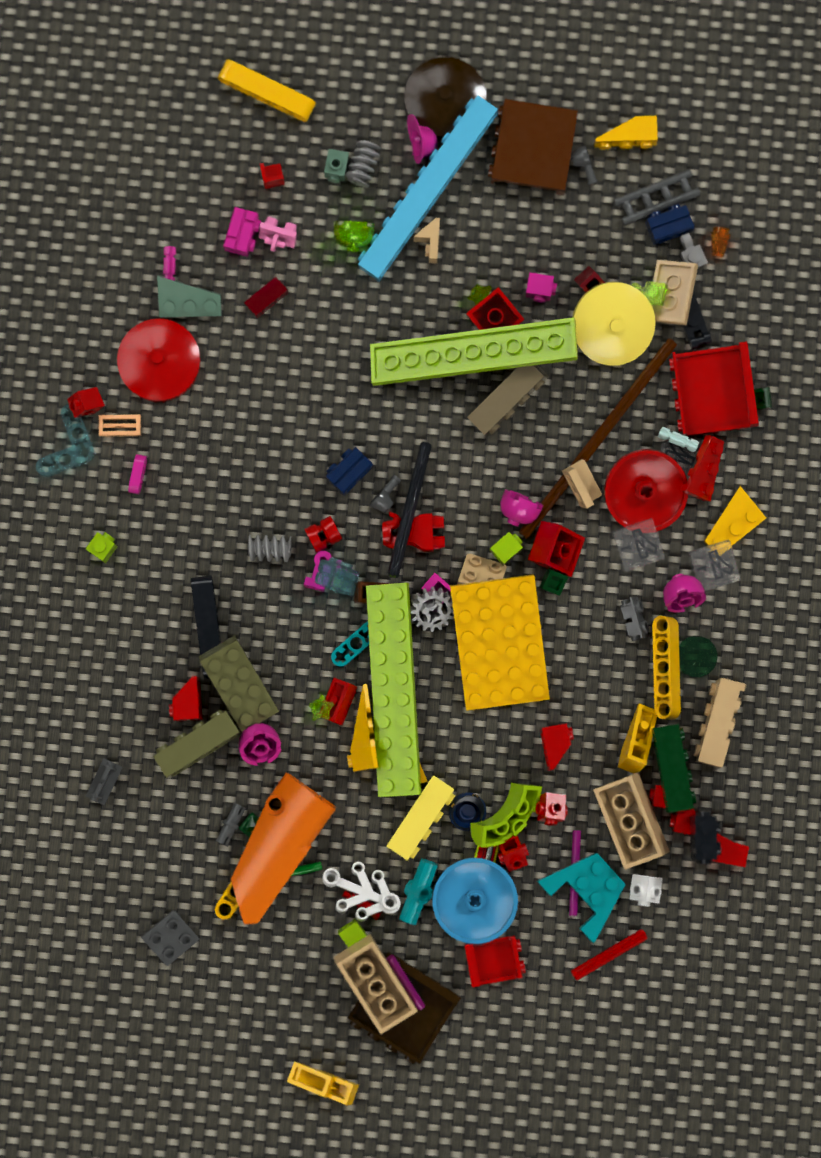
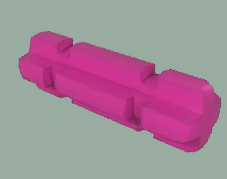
[163,246,176,281]

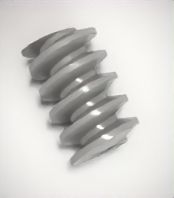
[345,140,382,188]
[248,534,292,562]

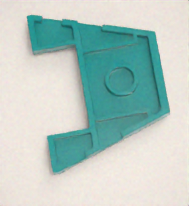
[536,853,626,943]

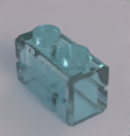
[314,557,359,596]

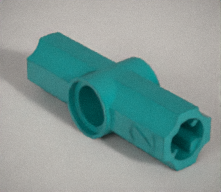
[399,858,438,925]

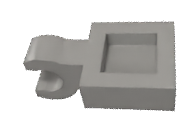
[680,233,708,268]

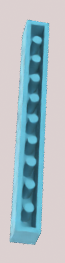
[358,95,498,282]

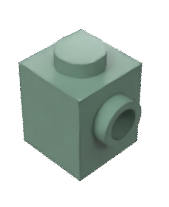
[324,149,350,183]

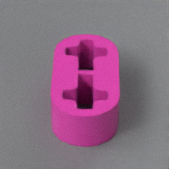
[128,454,147,495]

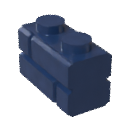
[645,204,694,245]
[326,447,374,496]

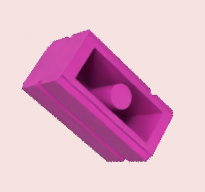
[223,207,262,257]

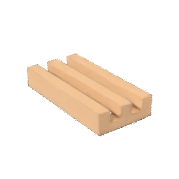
[99,414,141,437]

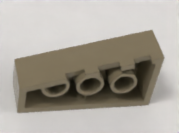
[467,365,549,435]

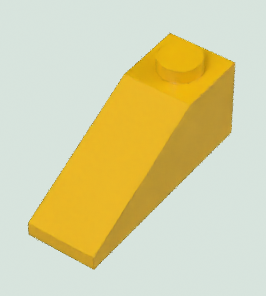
[618,703,657,774]

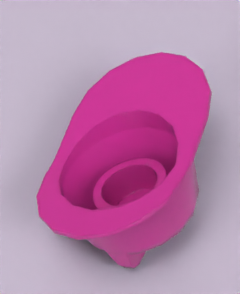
[407,114,438,164]

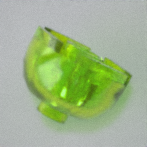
[333,221,375,252]

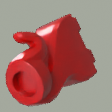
[382,512,445,552]

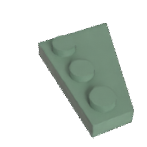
[157,275,222,317]

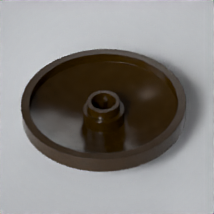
[404,57,486,139]

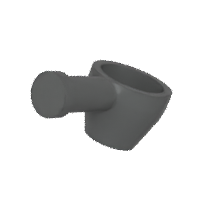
[571,145,598,185]
[370,475,401,513]

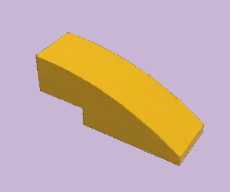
[287,1062,359,1105]

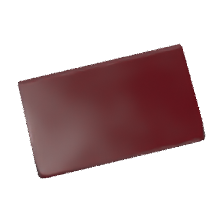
[244,277,289,318]

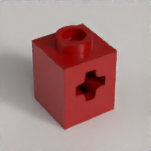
[67,387,105,418]

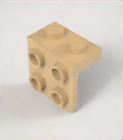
[457,554,507,585]

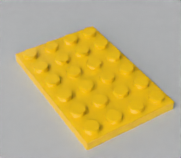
[450,574,550,711]

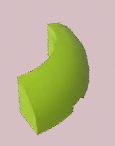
[471,783,542,847]

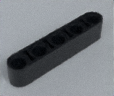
[191,575,221,679]

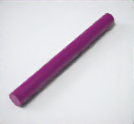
[569,830,581,916]

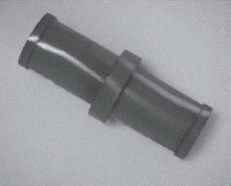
[216,803,246,847]

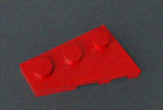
[680,435,724,502]

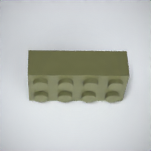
[198,636,279,732]
[153,710,241,779]

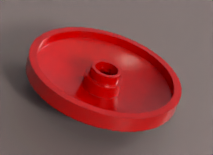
[117,319,201,402]
[604,449,688,533]

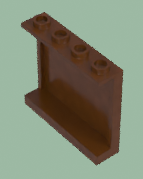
[488,99,578,196]

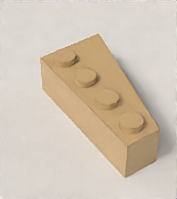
[693,678,746,768]

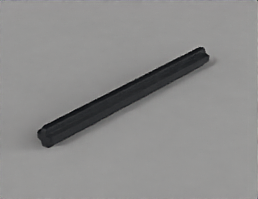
[387,442,431,578]

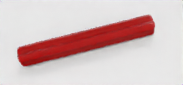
[571,929,647,980]

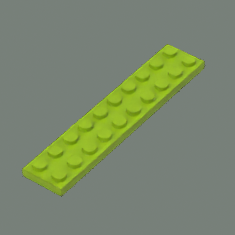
[370,317,578,386]
[366,582,421,797]

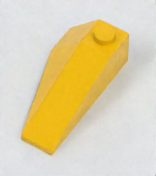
[347,684,378,772]

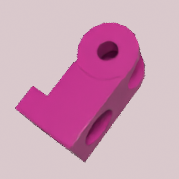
[304,551,333,593]

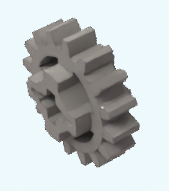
[410,587,454,632]

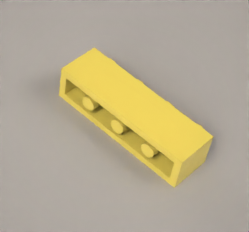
[386,775,456,861]

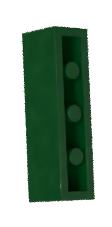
[651,724,696,813]

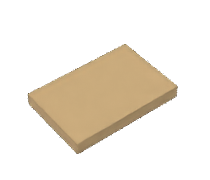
[649,260,698,325]

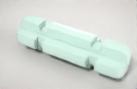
[658,427,699,452]

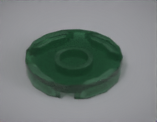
[679,636,718,678]

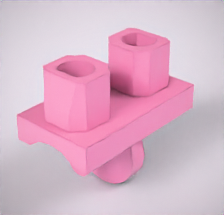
[259,217,297,252]

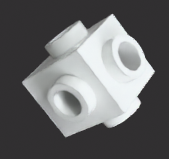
[630,874,662,907]

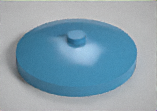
[432,857,518,944]

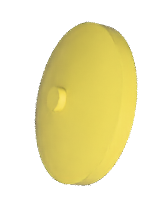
[572,282,655,366]

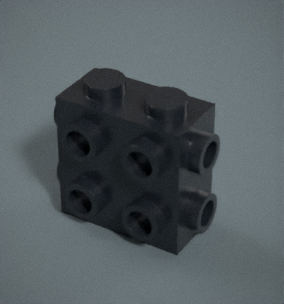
[690,812,721,864]

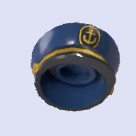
[449,792,486,831]

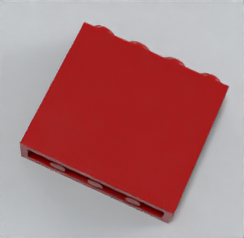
[669,341,759,437]

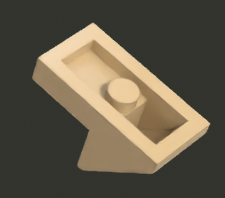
[414,218,440,264]

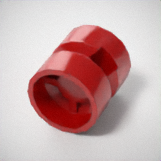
[304,516,343,553]

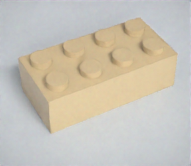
[594,772,670,869]
[334,934,418,1034]

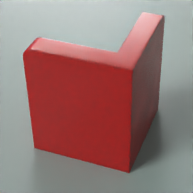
[259,163,285,189]

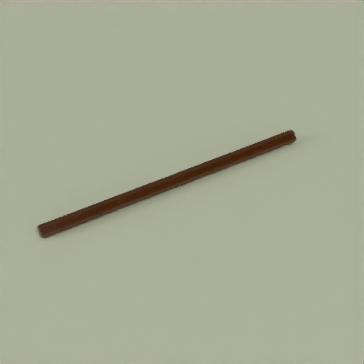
[519,338,677,539]

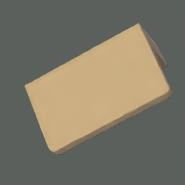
[562,459,602,508]

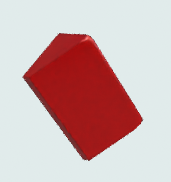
[318,678,357,726]

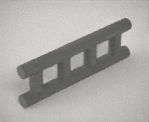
[614,169,701,226]

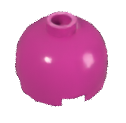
[500,489,543,527]
[663,574,706,613]
[238,723,281,766]

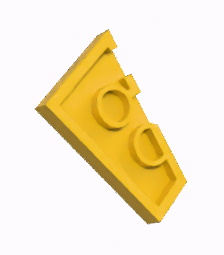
[704,486,766,556]

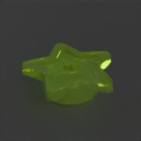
[467,284,492,306]
[309,694,334,721]

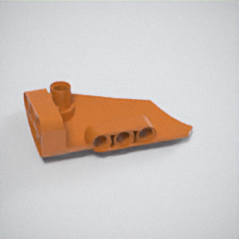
[231,772,336,924]

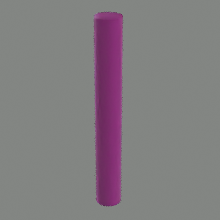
[386,955,425,1010]

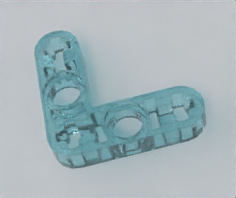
[36,404,95,477]

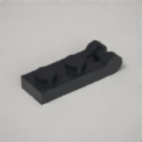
[683,290,712,350]

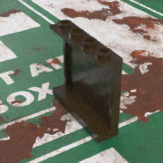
[348,951,461,1065]

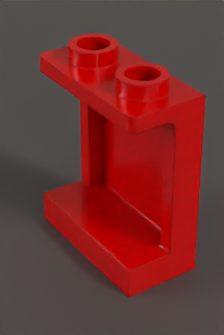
[464,935,526,988]

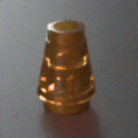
[711,227,731,258]

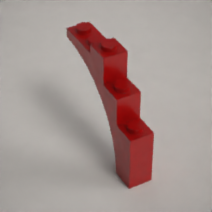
[648,780,749,867]

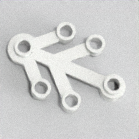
[322,862,401,922]

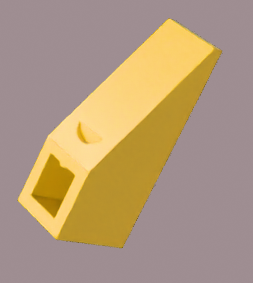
[594,116,658,150]

